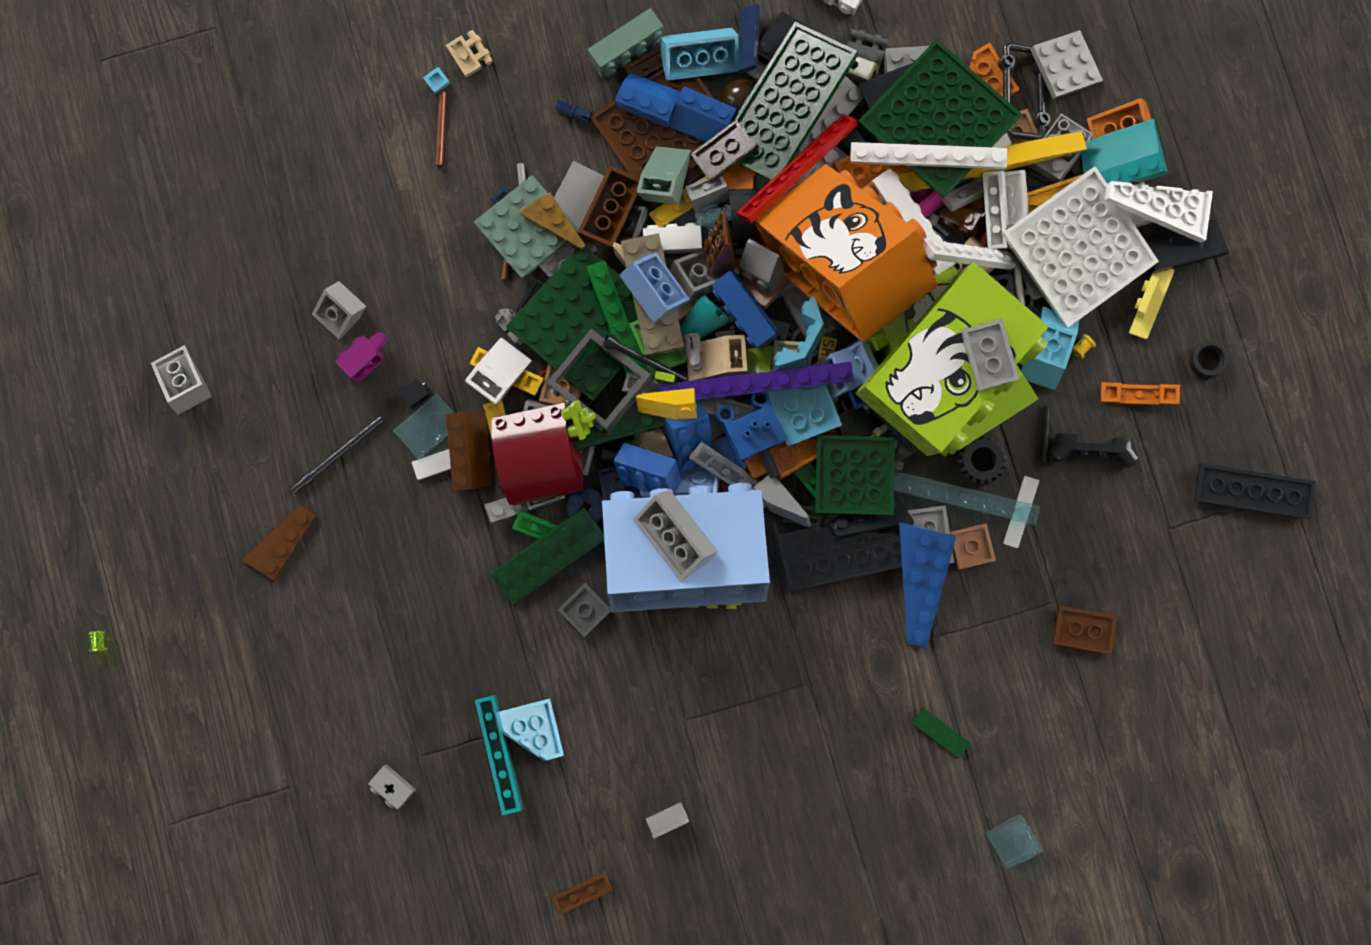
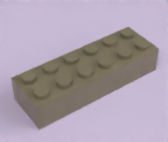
[621,233,684,357]

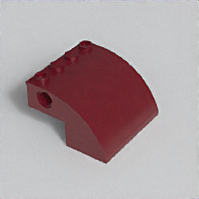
[491,403,583,506]

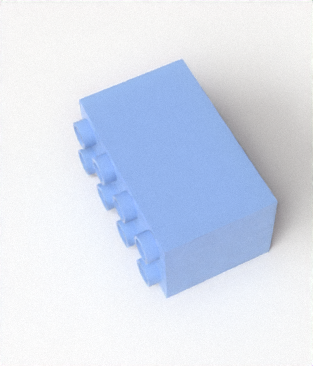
[602,483,770,612]

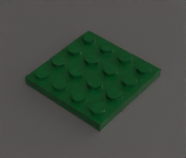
[815,435,895,515]

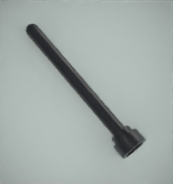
[602,333,688,382]

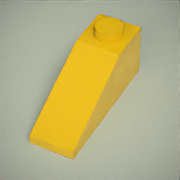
[636,388,697,420]

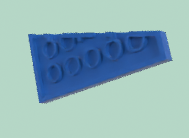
[899,522,956,648]

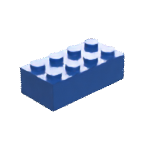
[712,271,781,349]

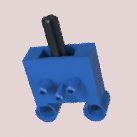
[715,392,787,478]

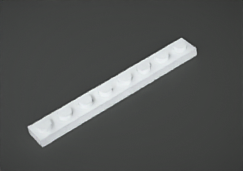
[850,142,1007,169]
[922,239,1017,270]

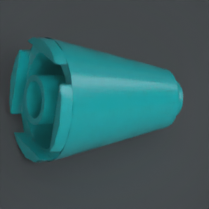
[680,293,730,344]

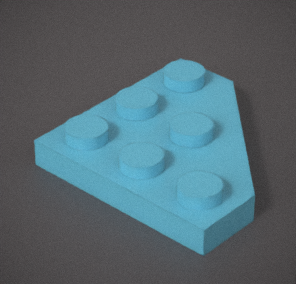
[496,699,564,761]

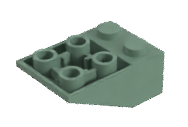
[637,146,692,205]

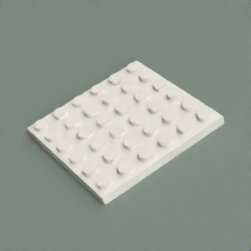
[1002,166,1159,328]

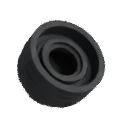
[729,189,760,240]

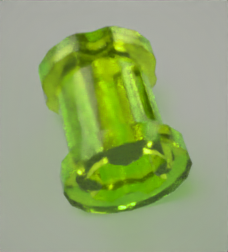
[87,631,107,652]

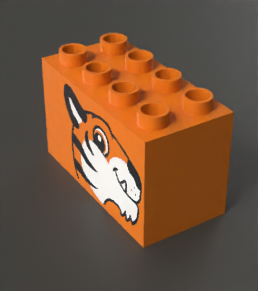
[754,164,938,343]

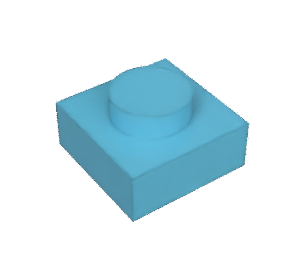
[423,67,450,94]

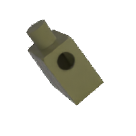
[846,57,879,89]

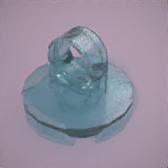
[695,204,732,233]

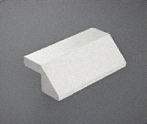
[983,170,1029,250]

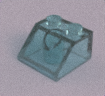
[986,814,1044,868]

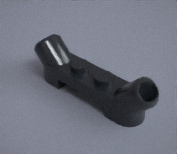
[1048,433,1139,468]

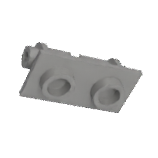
[495,308,523,346]

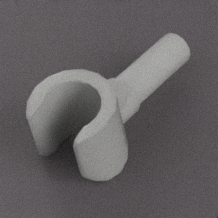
[928,214,949,237]

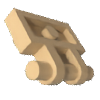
[446,30,493,78]

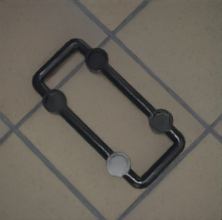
[998,42,1050,141]

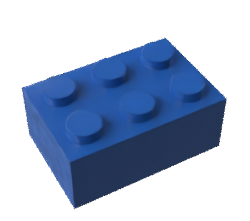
[664,404,714,473]
[614,443,681,495]

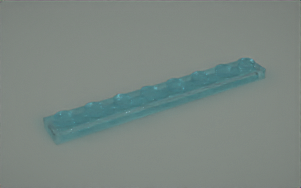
[894,471,1040,525]

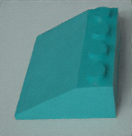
[1081,119,1168,185]

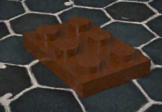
[1052,606,1118,654]

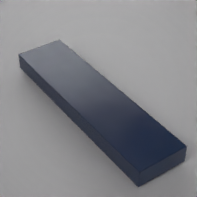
[738,3,760,74]

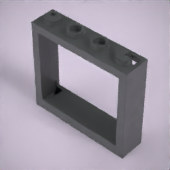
[547,329,653,433]

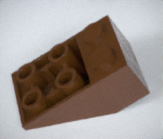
[704,211,736,276]

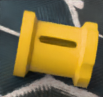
[1071,334,1096,359]

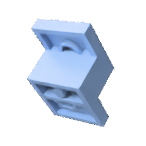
[814,340,879,400]

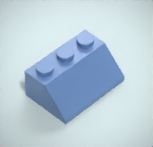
[620,252,690,323]

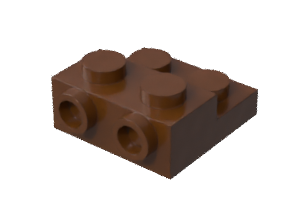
[939,197,986,237]

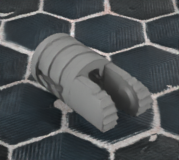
[682,333,703,372]

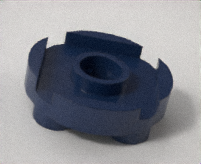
[567,488,604,524]

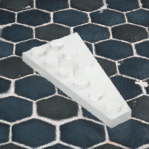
[1104,181,1213,243]

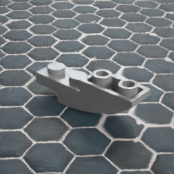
[484,495,565,524]

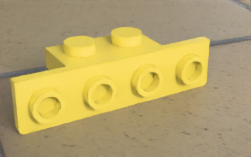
[1129,269,1174,339]

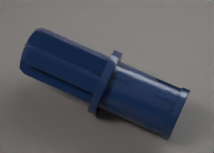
[555,100,593,124]

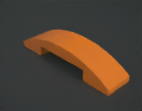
[1101,382,1180,405]

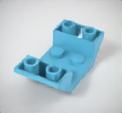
[774,297,823,371]
[1021,307,1079,391]

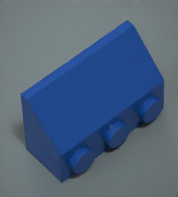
[615,72,681,128]
[669,86,736,143]

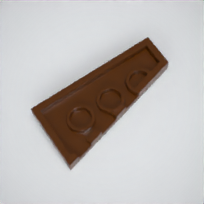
[242,505,317,581]

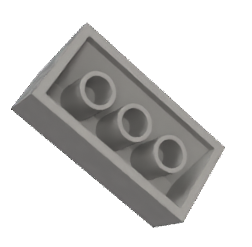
[634,490,718,581]

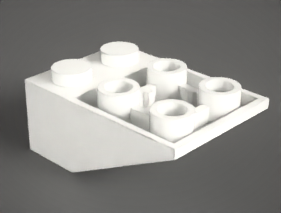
[465,338,532,406]

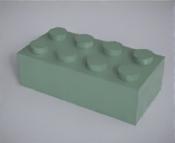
[588,8,664,80]

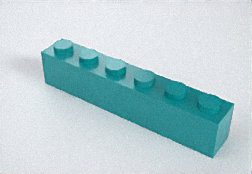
[475,695,524,816]

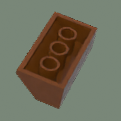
[578,165,640,248]
[445,410,493,491]

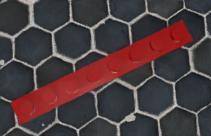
[736,114,858,224]

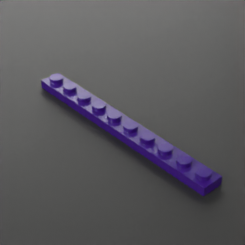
[657,362,854,401]

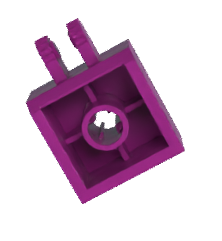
[335,332,388,384]

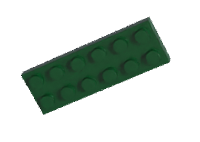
[490,507,604,605]

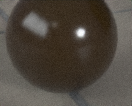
[720,79,756,119]

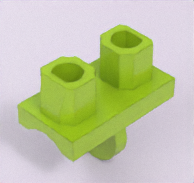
[561,400,596,440]

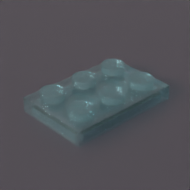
[393,393,454,460]

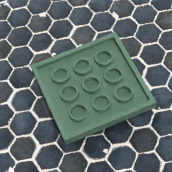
[474,175,579,279]

